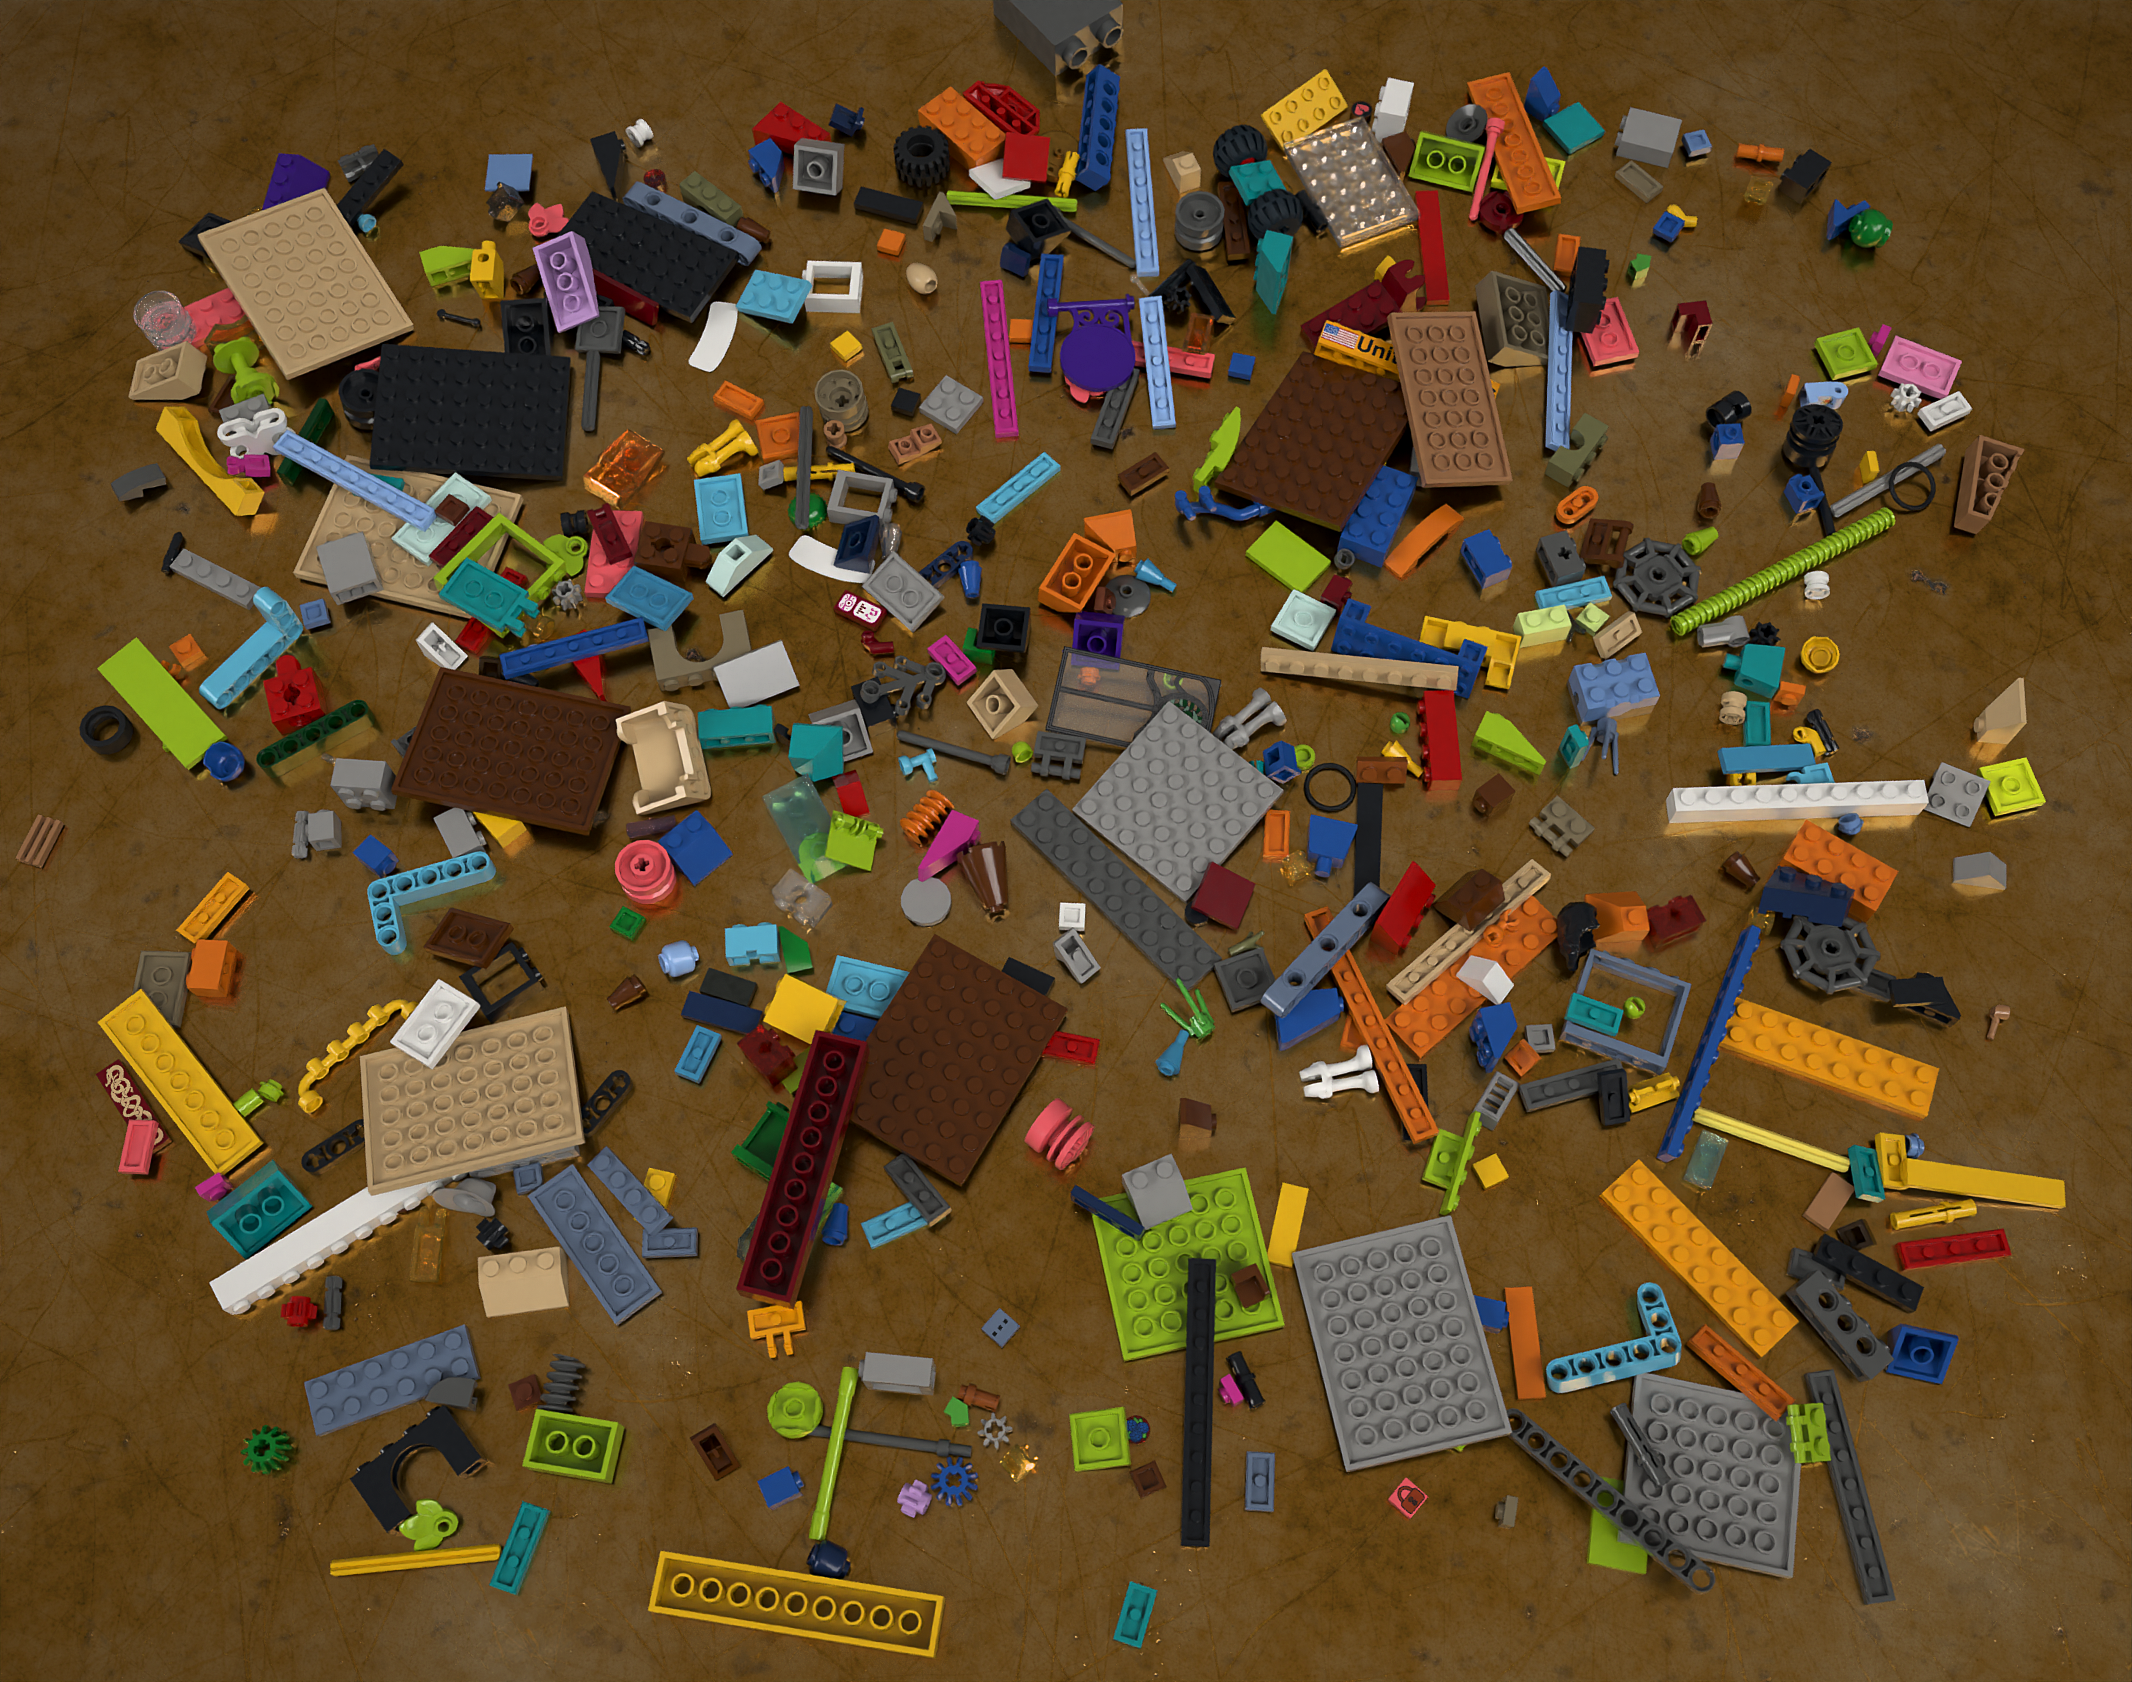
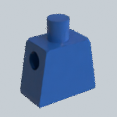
[1307,814,1358,877]

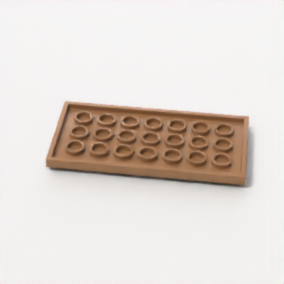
[1387,312,1513,488]

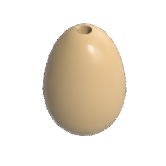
[906,263,938,294]

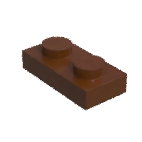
[1118,452,1169,496]

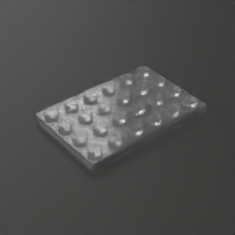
[1283,116,1421,248]

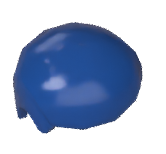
[203,741,245,782]

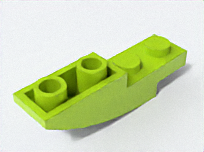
[1192,406,1241,493]

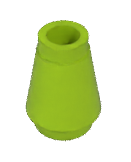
[1682,527,1718,555]

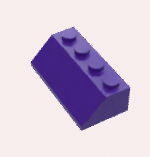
[262,153,330,210]

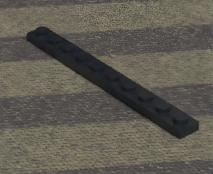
[1180,1258,1216,1547]

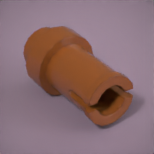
[957,1383,1000,1413]

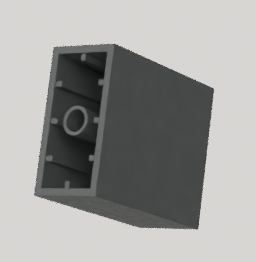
[993,0,1123,76]

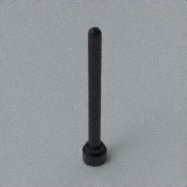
[826,445,925,503]

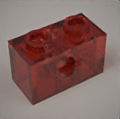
[1647,895,1706,949]
[737,1024,798,1088]

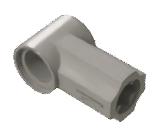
[1697,615,1750,648]

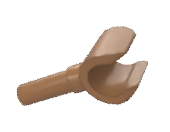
[1987,1004,2010,1040]

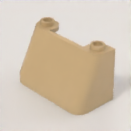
[616,701,711,815]

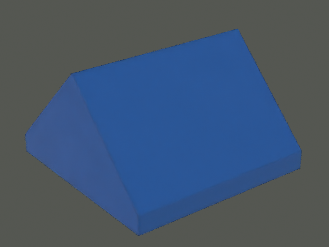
[1885,1323,1959,1384]

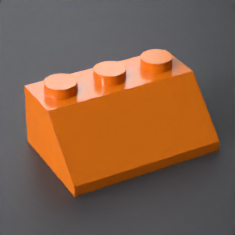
[1038,533,1116,613]

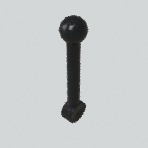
[437,309,481,327]

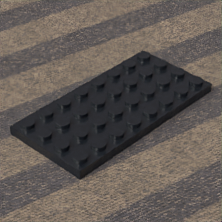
[556,191,740,323]

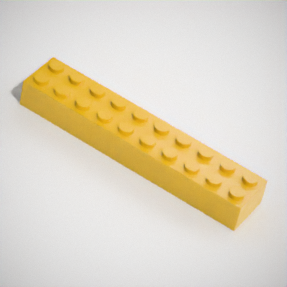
[648,1551,945,1659]

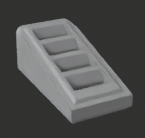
[1472,1071,1520,1130]

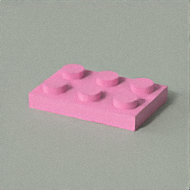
[1878,336,1962,400]

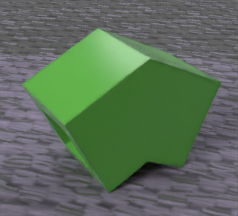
[1627,253,1651,280]
[944,1397,970,1427]

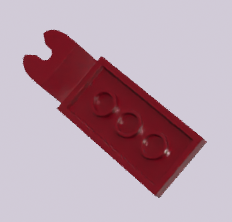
[1301,259,1426,349]

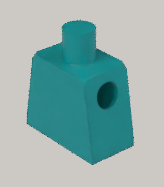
[1723,644,1785,699]

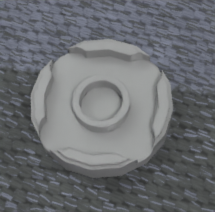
[901,877,951,926]

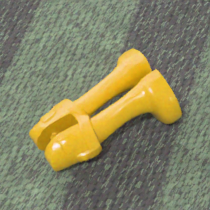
[687,419,759,477]

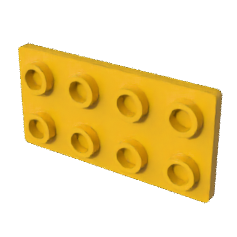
[1261,69,1348,152]

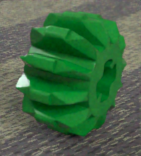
[240,1425,292,1475]

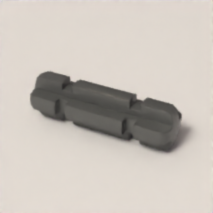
[323,1276,342,1330]

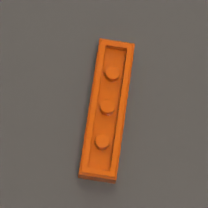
[1503,1286,1546,1400]
[1686,1324,1795,1422]

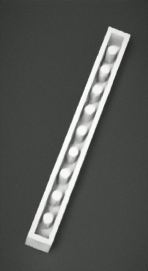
[1666,780,1929,823]
[209,1172,468,1315]

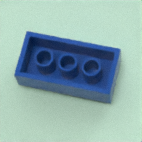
[1337,465,1418,568]

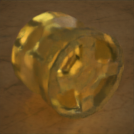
[1282,850,1314,880]
[1746,906,1775,935]

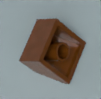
[1432,869,1505,932]

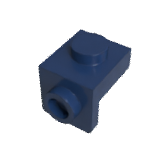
[828,103,865,136]

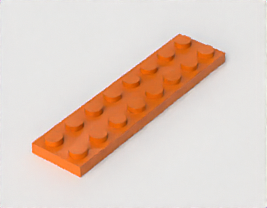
[1467,72,1561,214]
[1384,895,1558,1061]

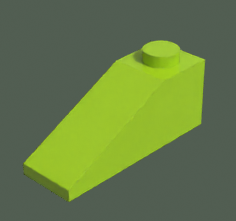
[419,246,475,287]
[1471,711,1546,775]

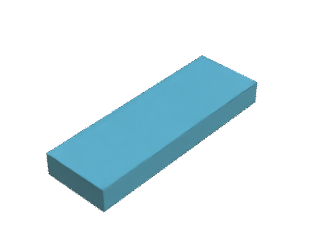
[1535,576,1612,610]
[861,1202,946,1249]

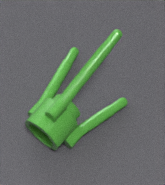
[1160,978,1216,1039]

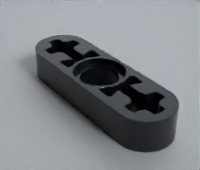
[581,1070,633,1138]
[301,1119,365,1175]

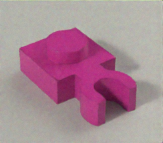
[227,455,270,477]

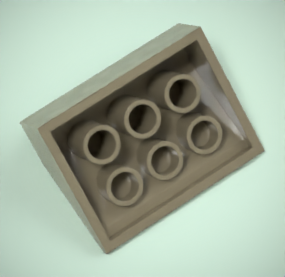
[1475,271,1550,367]

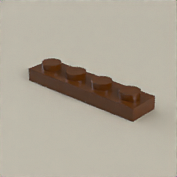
[1218,181,1250,260]

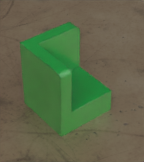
[962,627,996,665]

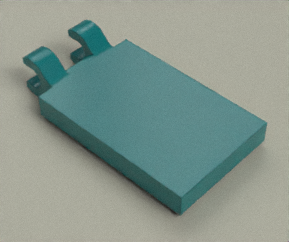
[439,557,540,638]

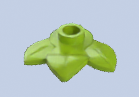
[543,534,588,577]
[399,1499,458,1551]

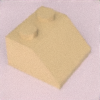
[966,669,1039,739]

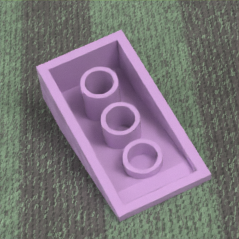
[533,231,600,333]

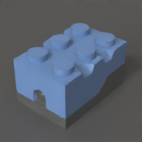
[1567,653,1660,727]

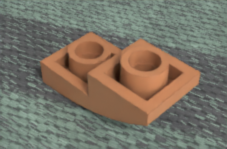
[888,423,942,465]

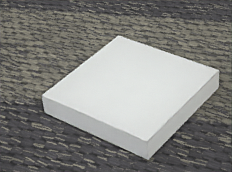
[969,158,1031,200]

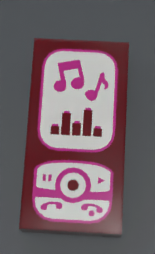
[833,589,887,632]

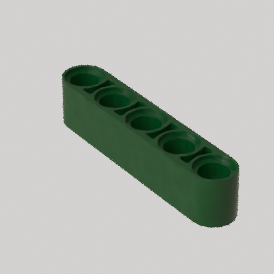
[256,700,375,778]

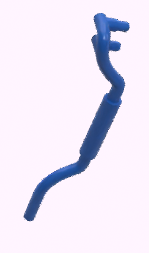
[1175,486,1277,521]

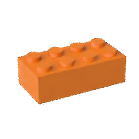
[918,86,1006,171]
[1775,820,1899,922]

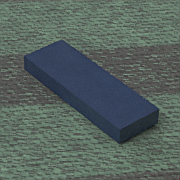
[681,991,763,1038]
[1070,1185,1145,1241]

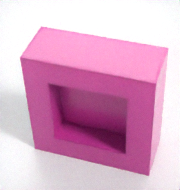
[1868,324,1892,358]
[195,1172,233,1202]
[1217,1374,1244,1408]

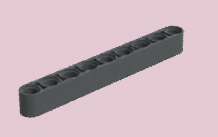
[1506,1408,1715,1595]

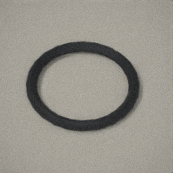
[1889,462,1936,511]
[1304,763,1357,811]

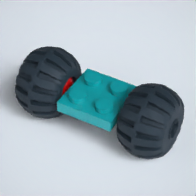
[1213,125,1303,240]

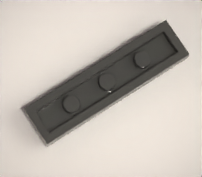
[1091,368,1140,449]
[1518,1058,1628,1112]

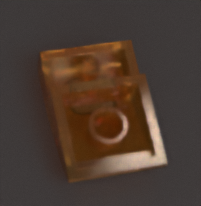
[583,429,665,511]

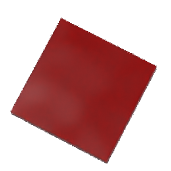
[1002,132,1050,184]

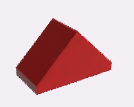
[832,769,870,818]

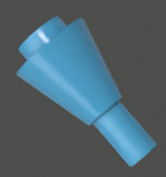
[1134,558,1177,592]
[1156,1030,1189,1076]

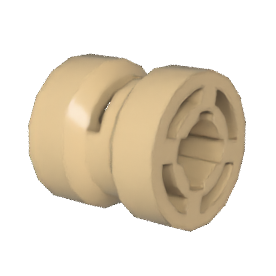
[1719,691,1747,725]

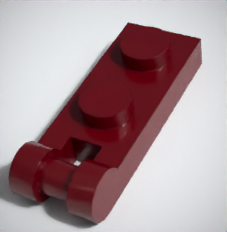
[586,502,633,565]

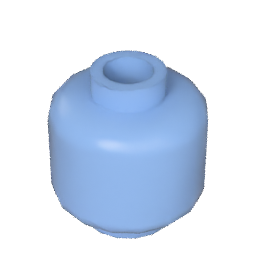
[658,940,699,977]

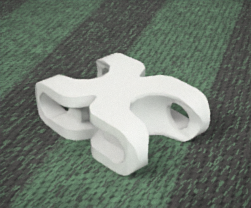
[217,408,296,459]

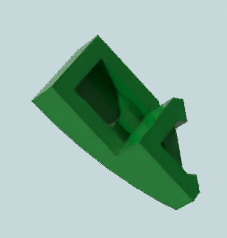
[778,926,813,973]

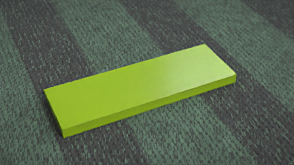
[97,637,228,770]

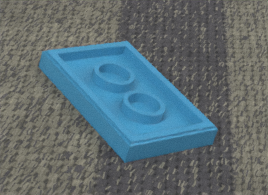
[605,565,694,631]

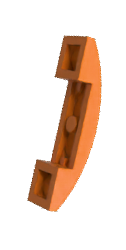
[1383,504,1464,579]

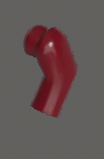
[861,630,894,655]

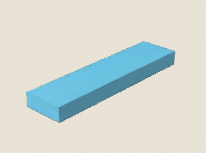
[976,451,1060,523]

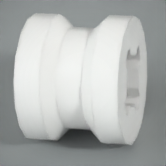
[626,119,653,147]
[1804,571,1830,600]

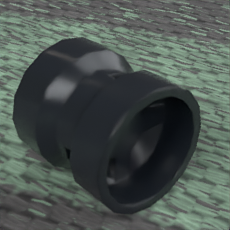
[560,510,589,536]

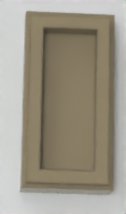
[1615,160,1664,203]

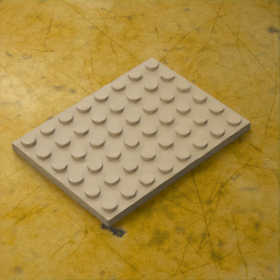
[197,188,414,380]
[293,455,523,619]
[360,1007,585,1196]

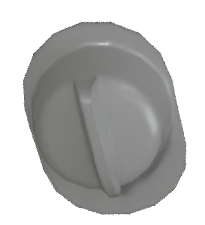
[433,1178,496,1217]

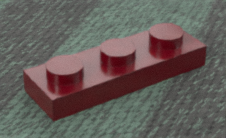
[429,506,494,568]

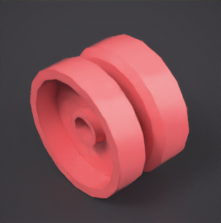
[615,840,676,904]

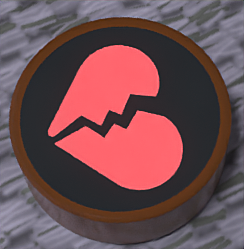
[1350,101,1372,123]

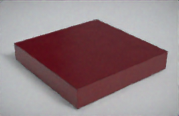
[1191,862,1255,930]

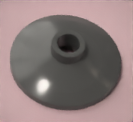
[1446,104,1488,142]
[1105,575,1151,618]

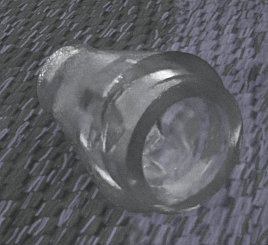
[879,523,902,559]

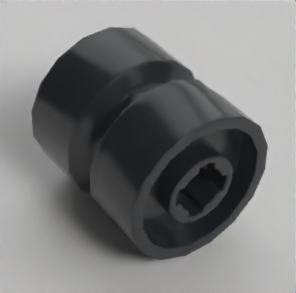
[1706,390,1752,430]

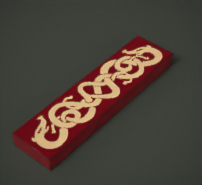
[96,1059,172,1155]

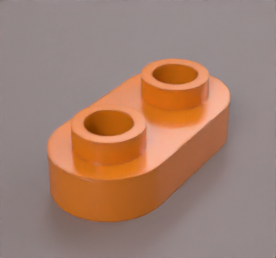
[1556,486,1598,524]

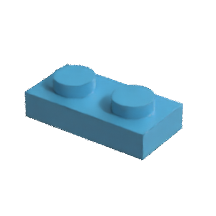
[674,1025,722,1084]

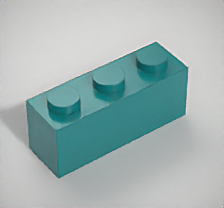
[698,704,776,749]

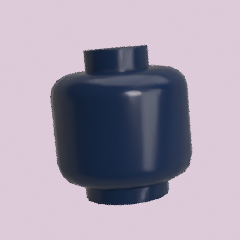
[806,1540,851,1579]

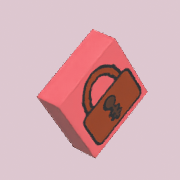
[1388,1478,1428,1519]

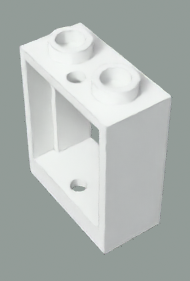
[802,261,863,313]

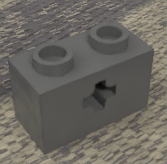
[1536,530,1586,587]

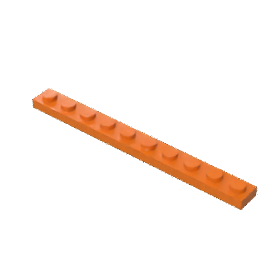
[1304,906,1439,1144]

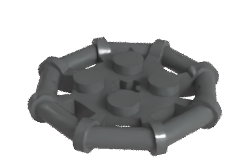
[1613,538,1702,618]
[1780,915,1881,995]

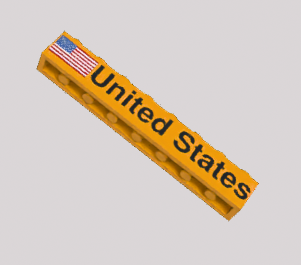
[1314,320,1500,398]

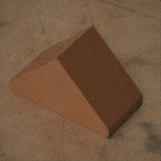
[690,1423,740,1480]

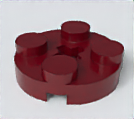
[1478,191,1524,235]

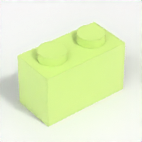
[1513,605,1572,648]

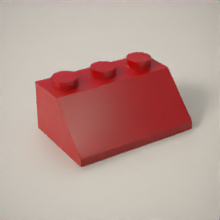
[1370,861,1436,955]

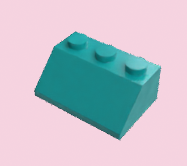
[1253,230,1293,314]
[207,1159,312,1260]

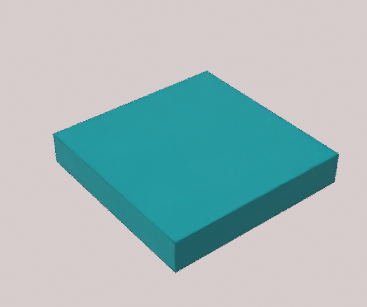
[1542,102,1605,154]

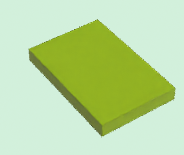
[1245,520,1331,593]
[1587,1476,1648,1575]

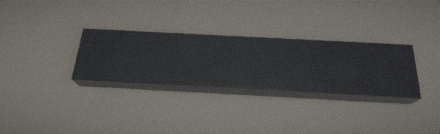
[1353,782,1383,926]

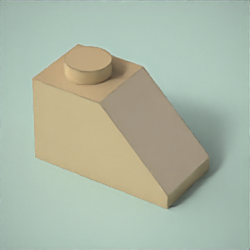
[1163,151,1201,193]

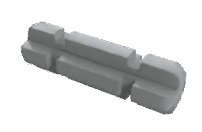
[292,811,310,859]

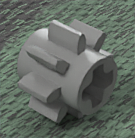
[551,579,583,610]
[978,1413,1013,1450]

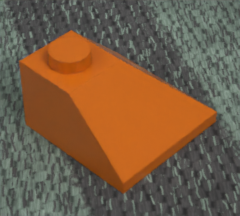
[1084,509,1137,562]
[1585,891,1650,943]

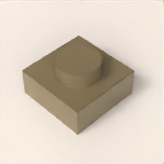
[1495,1495,1518,1529]

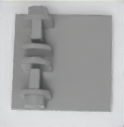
[1924,762,1991,827]

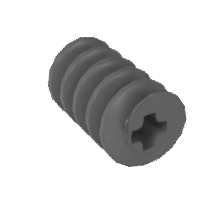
[537,1354,586,1413]

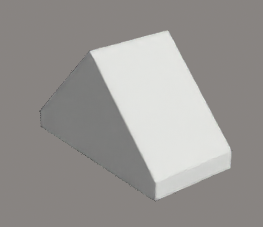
[416,622,468,670]
[1456,955,1514,1005]

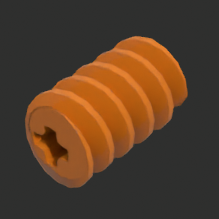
[900,789,955,844]

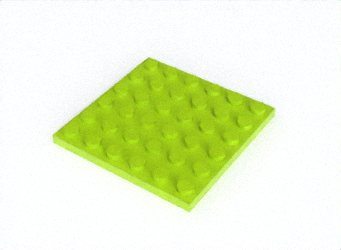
[1091,1167,1285,1362]

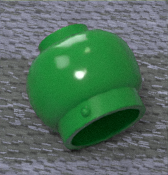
[1849,209,1893,248]

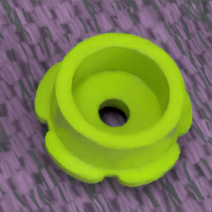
[257,1079,284,1102]

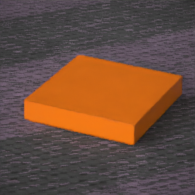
[755,411,800,463]

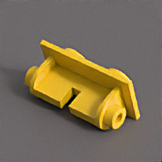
[1628,1072,1680,1113]

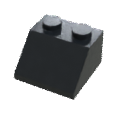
[1006,198,1071,261]
[976,603,1031,653]

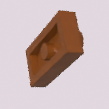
[1355,756,1408,783]

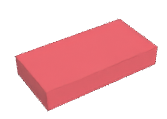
[118,1120,159,1175]

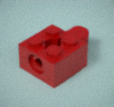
[263,655,328,735]

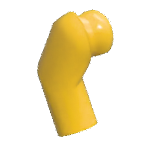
[1666,204,1697,228]
[1793,726,1827,757]

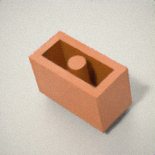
[186,939,237,997]

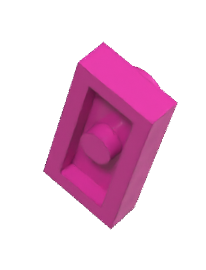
[927,635,977,686]

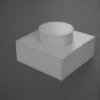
[758,460,784,490]
[1524,1024,1555,1053]

